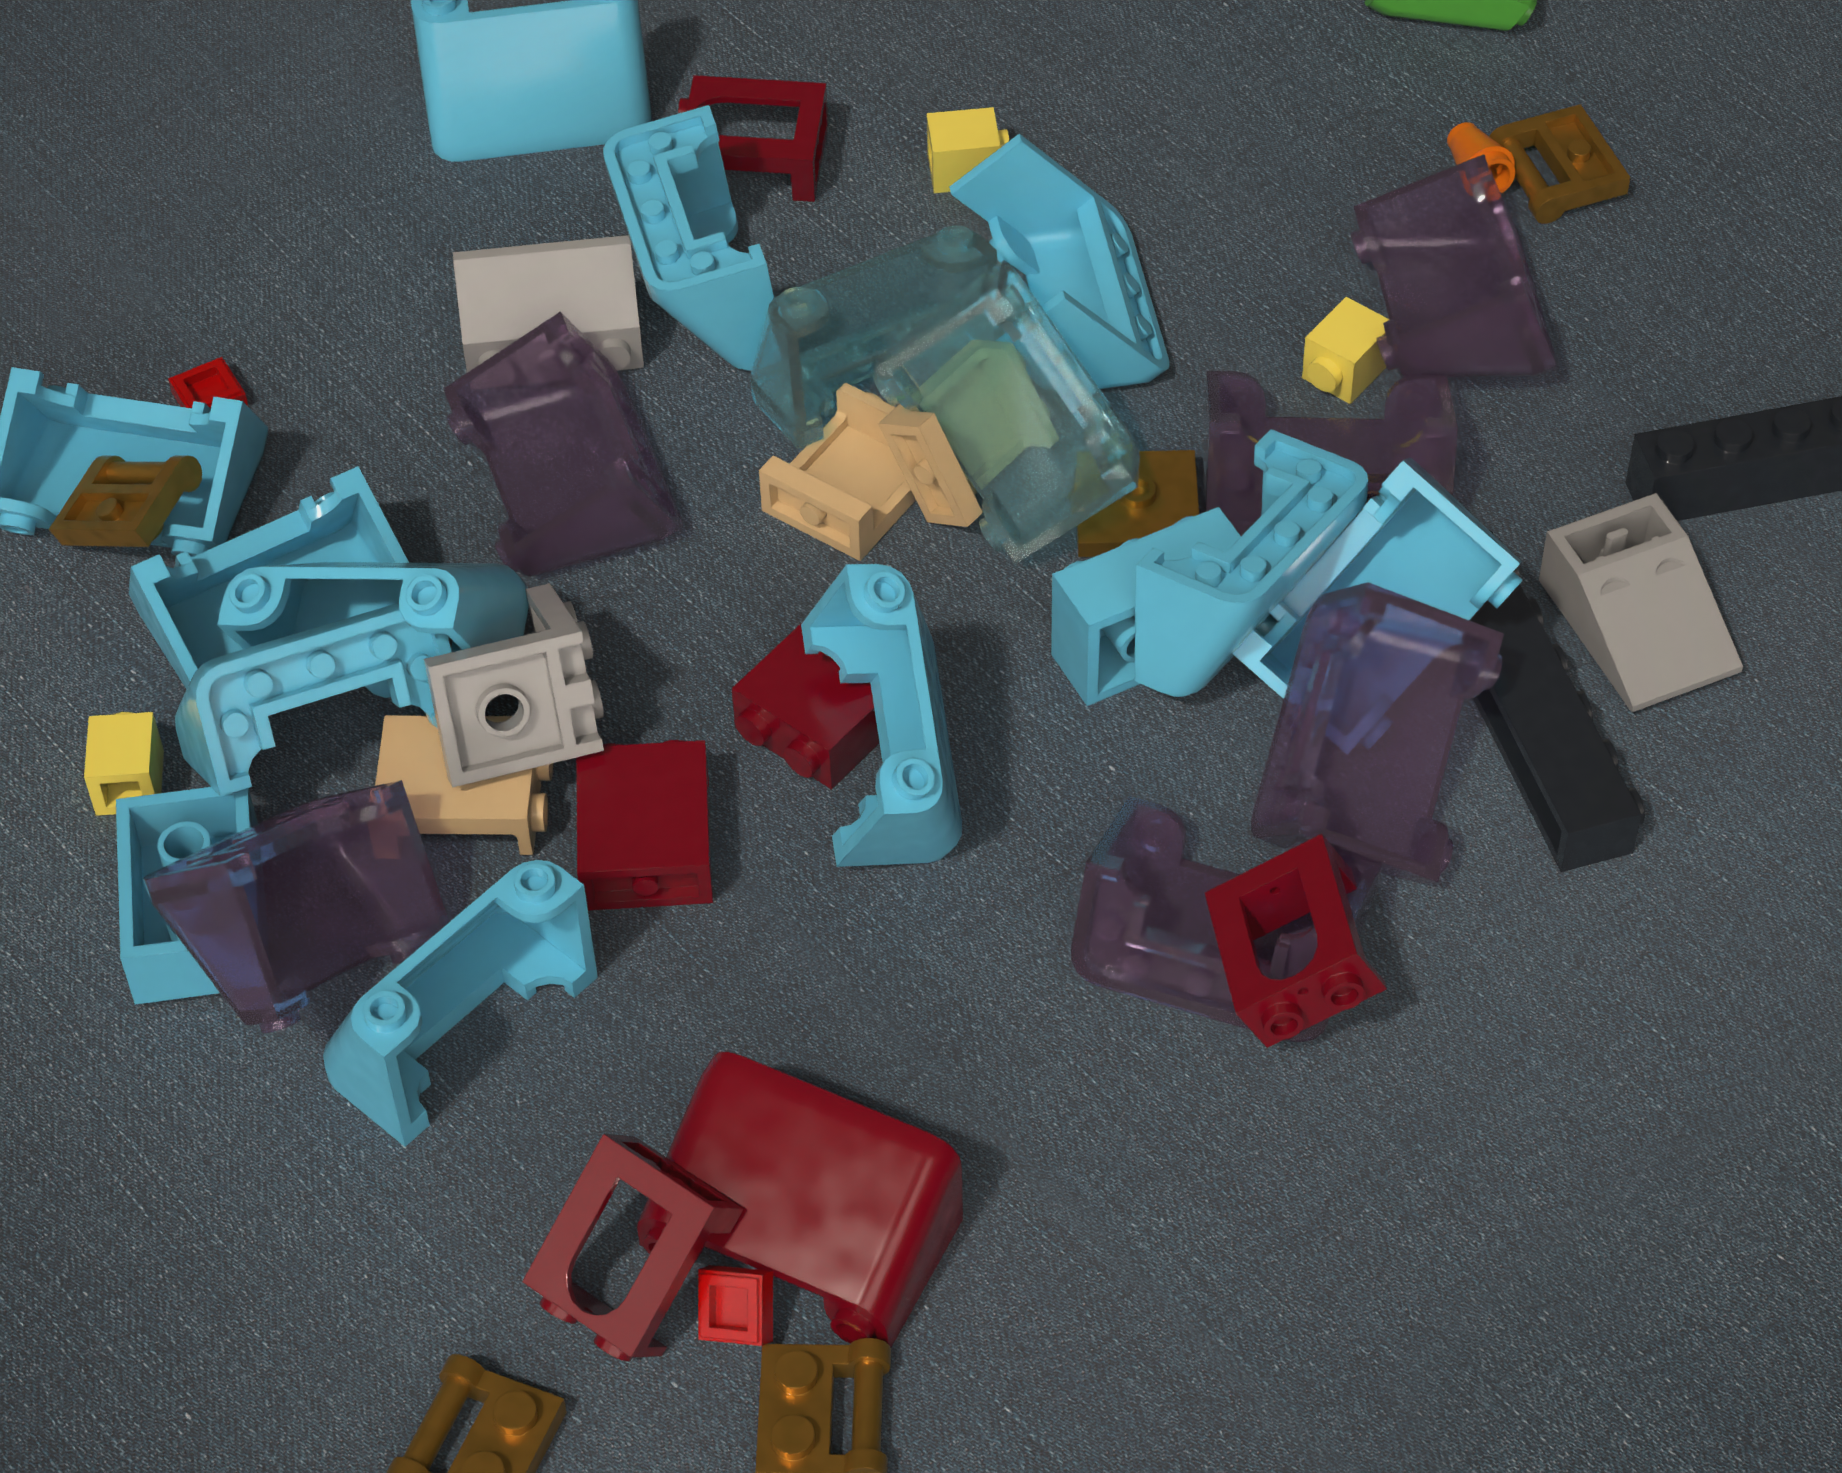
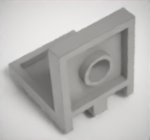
[424,583,604,788]

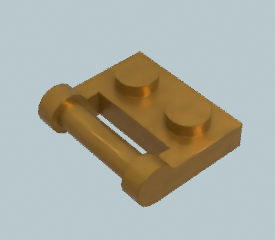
[1489,104,1631,224]
[49,455,202,547]
[755,1338,891,1473]
[386,1354,567,1473]

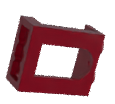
[678,75,828,202]
[1205,833,1387,1048]
[522,1134,743,1362]

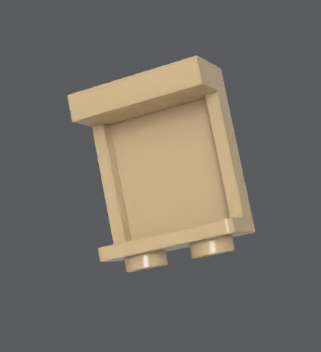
[878,340,1056,527]
[759,383,916,561]
[371,715,553,857]

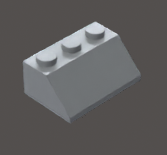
[453,235,644,385]

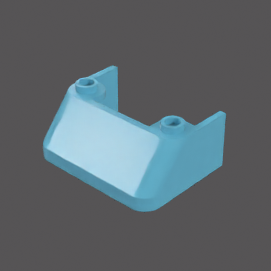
[949,134,1170,395]

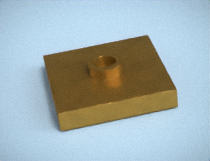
[1074,450,1199,557]

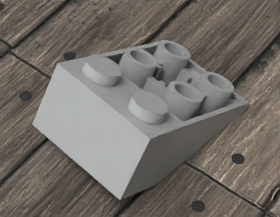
[1539,493,1743,712]

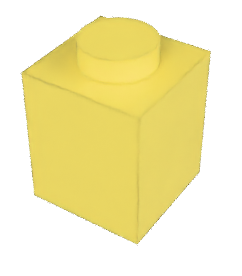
[927,107,1009,193]
[1302,297,1395,404]
[84,712,164,816]

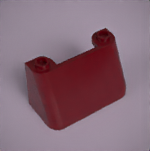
[637,1052,963,1348]

